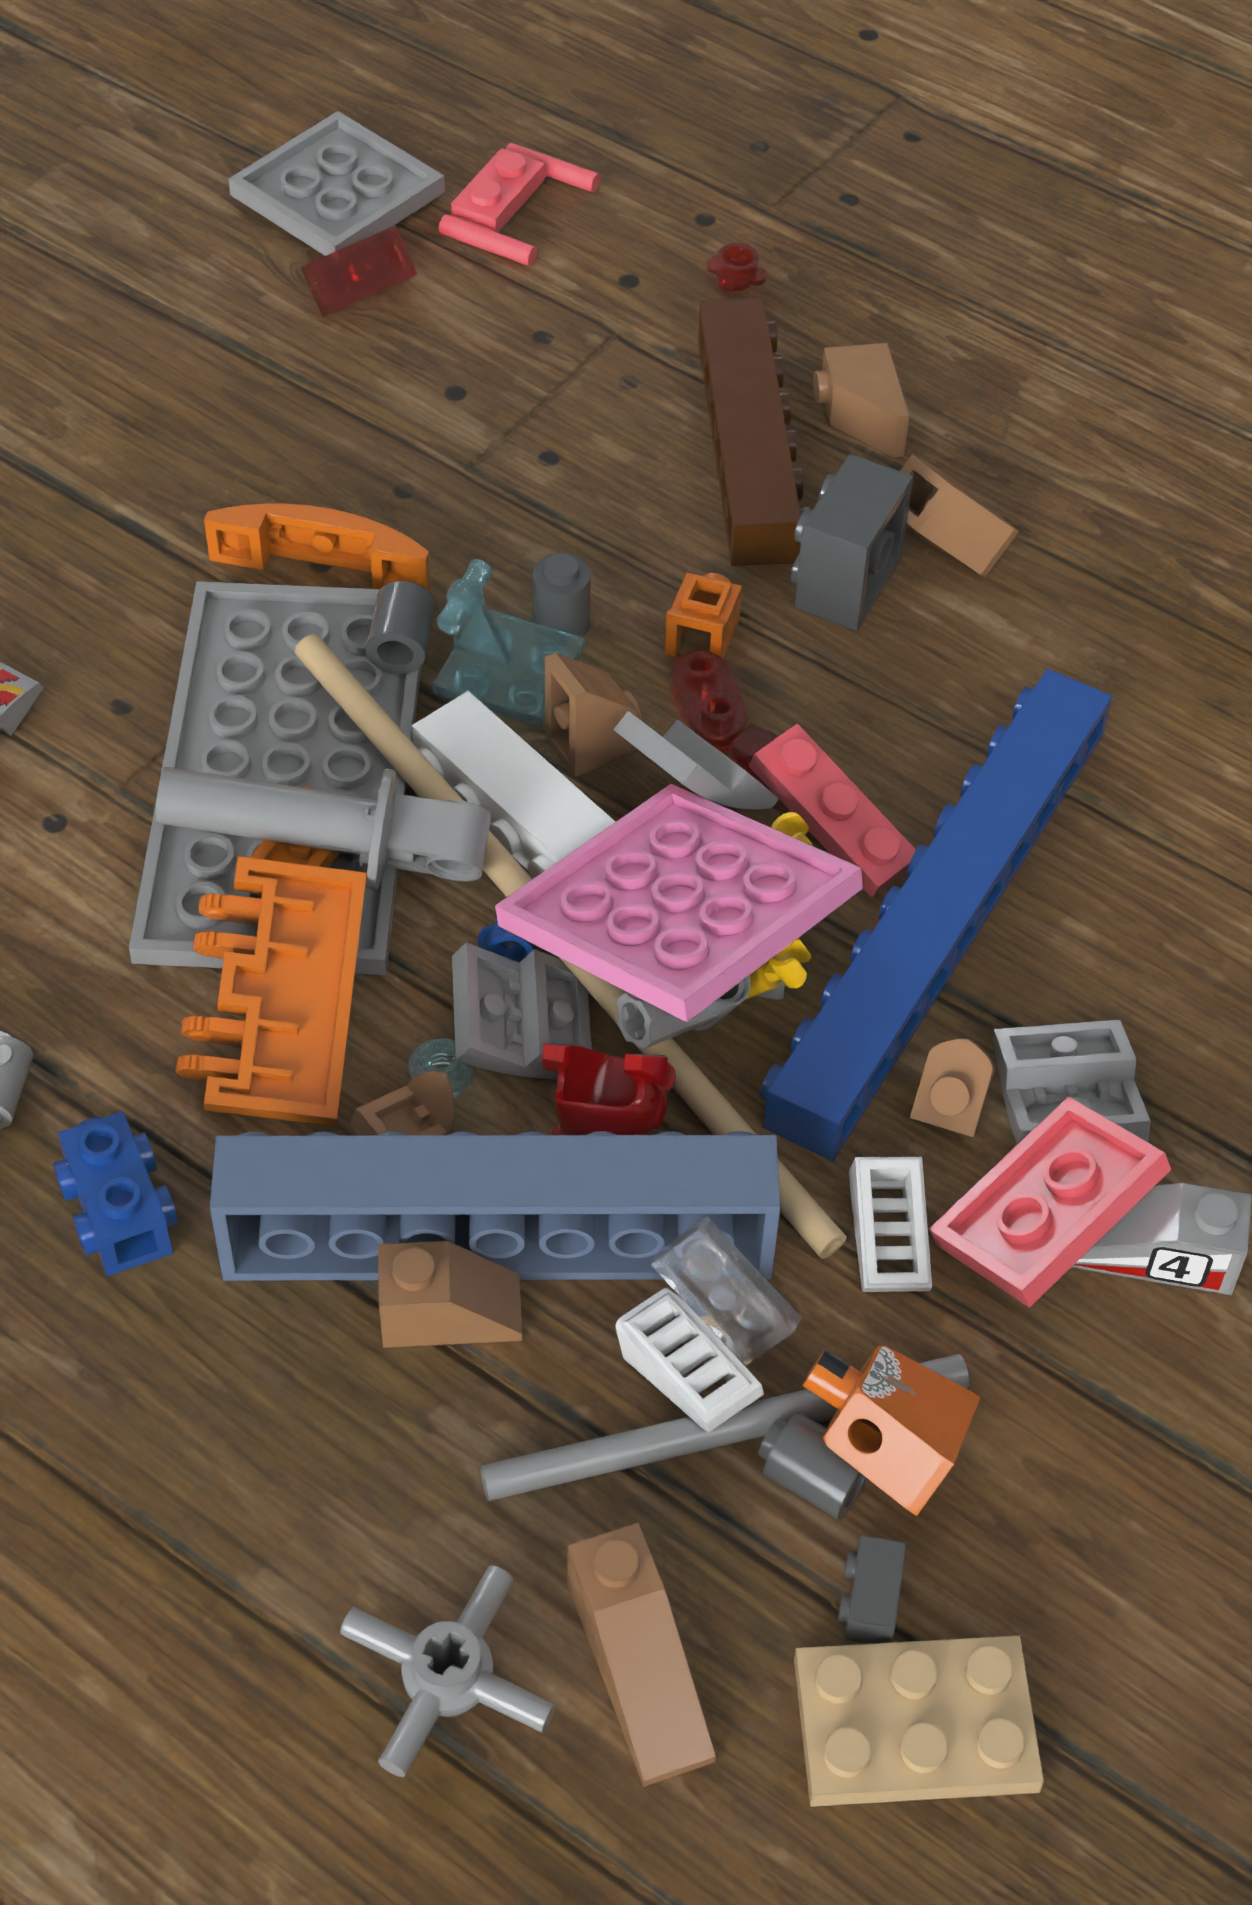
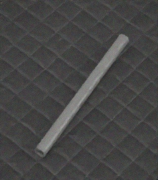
[480,1354,969,1501]

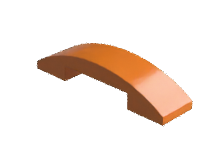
[204,503,431,593]

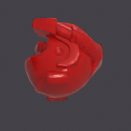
[541,1043,676,1135]

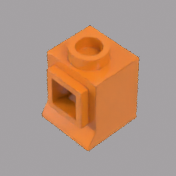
[665,572,742,668]

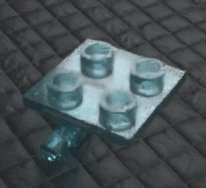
[432,559,586,726]

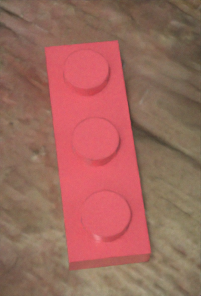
[749,723,916,898]

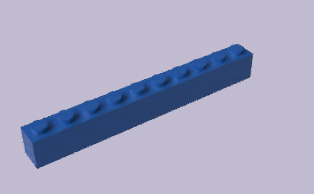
[760,669,1112,1162]

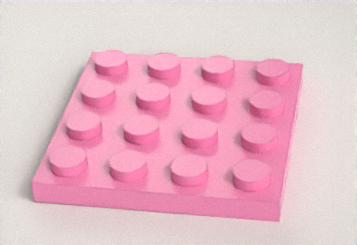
[495,784,863,1022]

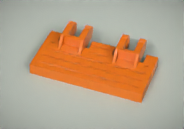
[175,856,367,1126]

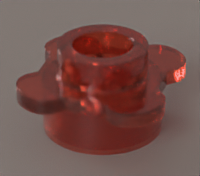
[707,243,767,292]

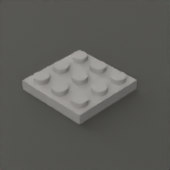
[228,111,445,263]

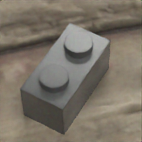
[838,1535,906,1644]

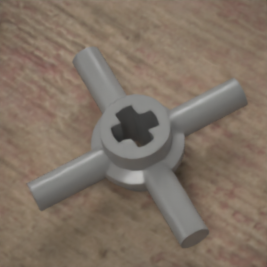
[340,1565,556,1777]

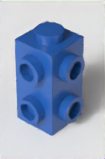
[53,1111,178,1277]

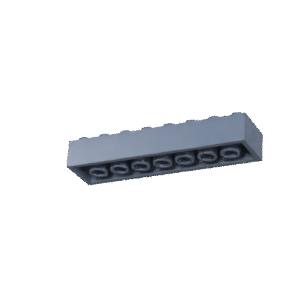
[210,1131,780,1281]

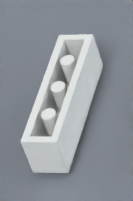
[412,691,615,879]

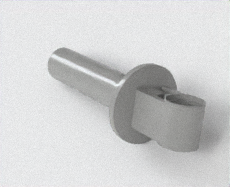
[155,767,491,890]

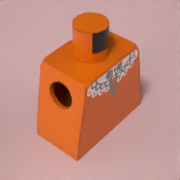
[802,1345,981,1516]

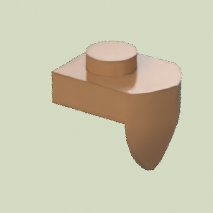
[910,1038,995,1137]
[349,1071,455,1136]

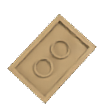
[794,1635,1044,1807]

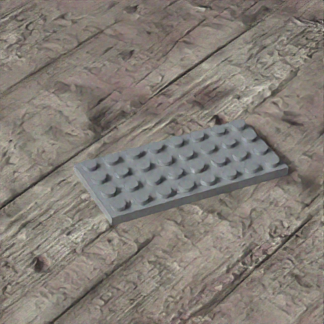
[129,581,421,975]

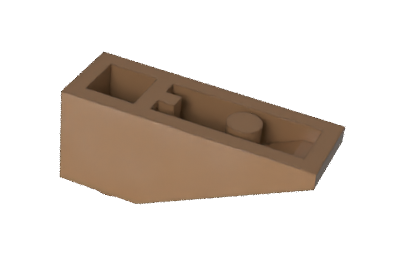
[567,1522,716,1787]

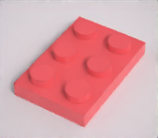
[929,1096,1172,1308]

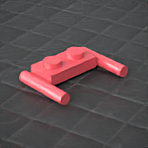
[439,142,601,266]

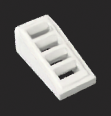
[849,1157,932,1292]
[615,1288,764,1433]

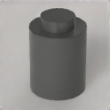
[532,553,591,644]
[366,581,435,674]
[758,1412,868,1520]

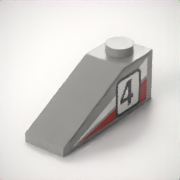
[1071,1183,1252,1295]

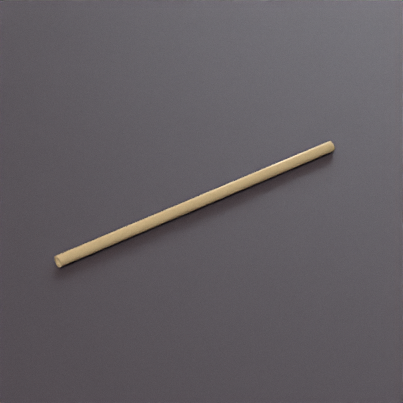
[295,634,846,1259]

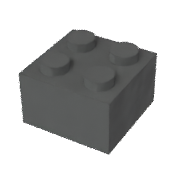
[791,454,913,631]

